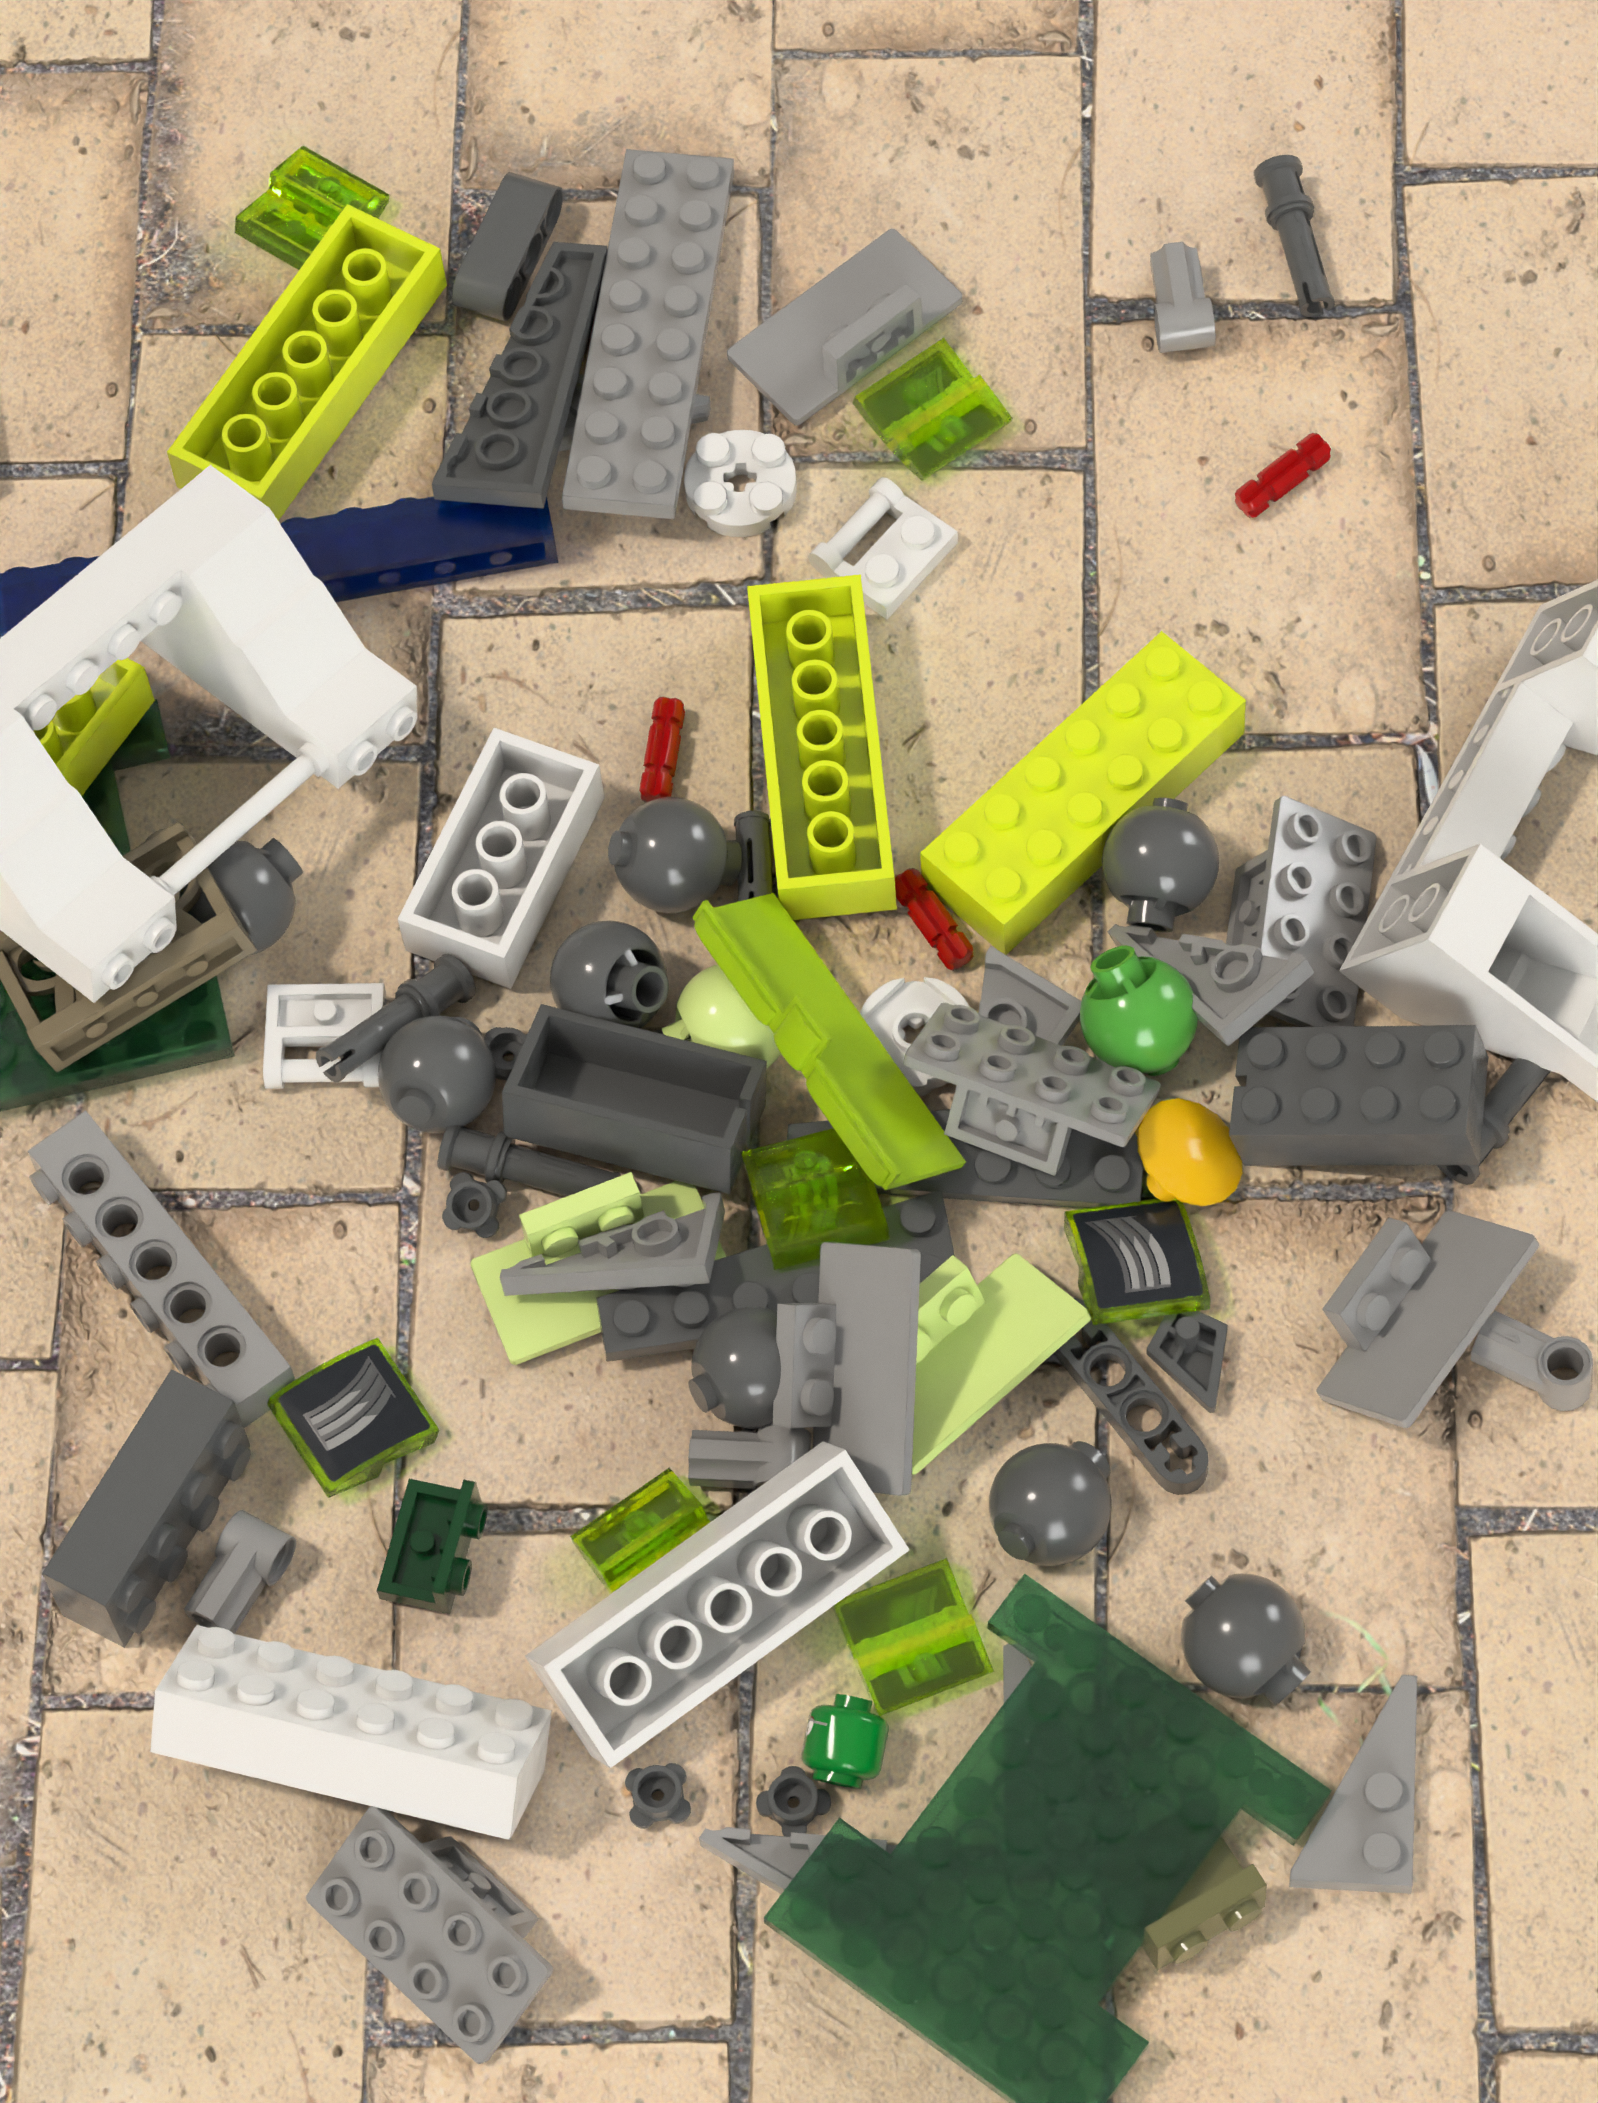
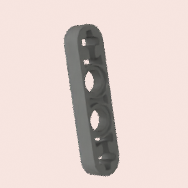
[1053,1298,1208,1495]

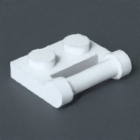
[808,477,958,619]
[263,983,386,1089]

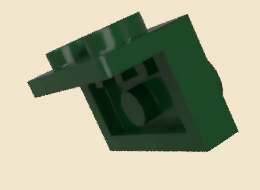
[377,1478,488,1614]

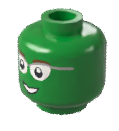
[801,1694,889,1789]

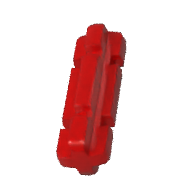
[1235,433,1331,518]
[639,697,685,803]
[895,868,974,971]

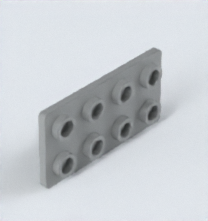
[727,229,962,426]
[1226,796,1377,1027]
[903,1003,1161,1176]
[1316,1210,1539,1428]
[773,1242,921,1496]
[306,1806,553,2064]

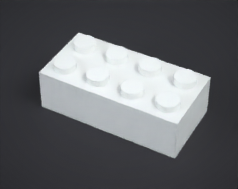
[398,728,605,989]

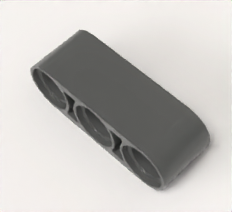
[452,172,563,321]

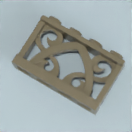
[0,822,257,1072]

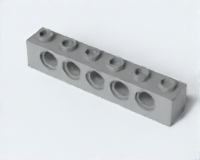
[28,1110,297,1428]

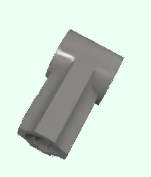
[1150,242,1216,353]
[1471,1310,1593,1411]
[688,1424,811,1491]
[184,1510,296,1634]

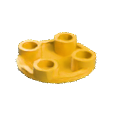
[1135,1098,1243,1207]

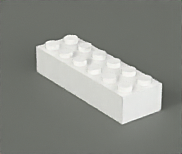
[525,1442,909,1768]
[150,1625,552,1840]

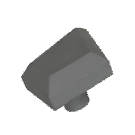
[1146,1300,1228,1413]

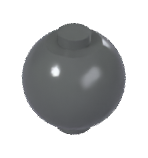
[608,797,742,913]
[1102,798,1219,932]
[179,838,303,955]
[550,921,669,1029]
[378,1015,496,1134]
[688,1307,781,1428]
[989,1441,1112,1566]
[1181,1574,1311,1706]

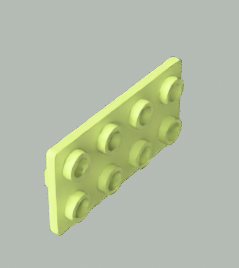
[470,1172,726,1365]
[912,1254,1091,1475]

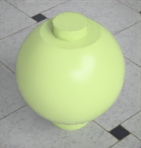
[662,964,781,1068]

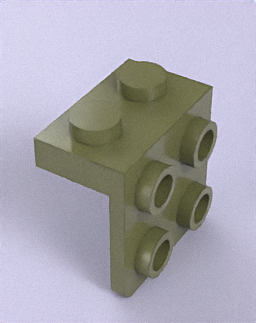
[1095,1804,1267,1971]

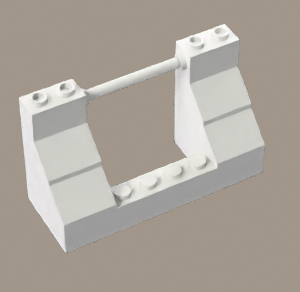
[0,465,417,1003]
[1339,580,1598,1102]

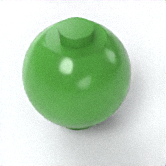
[1080,945,1198,1076]

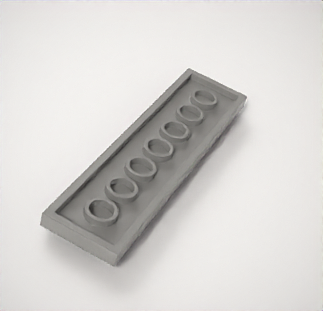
[562,149,734,519]

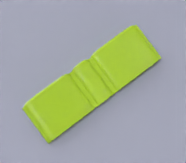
[692,893,966,1191]

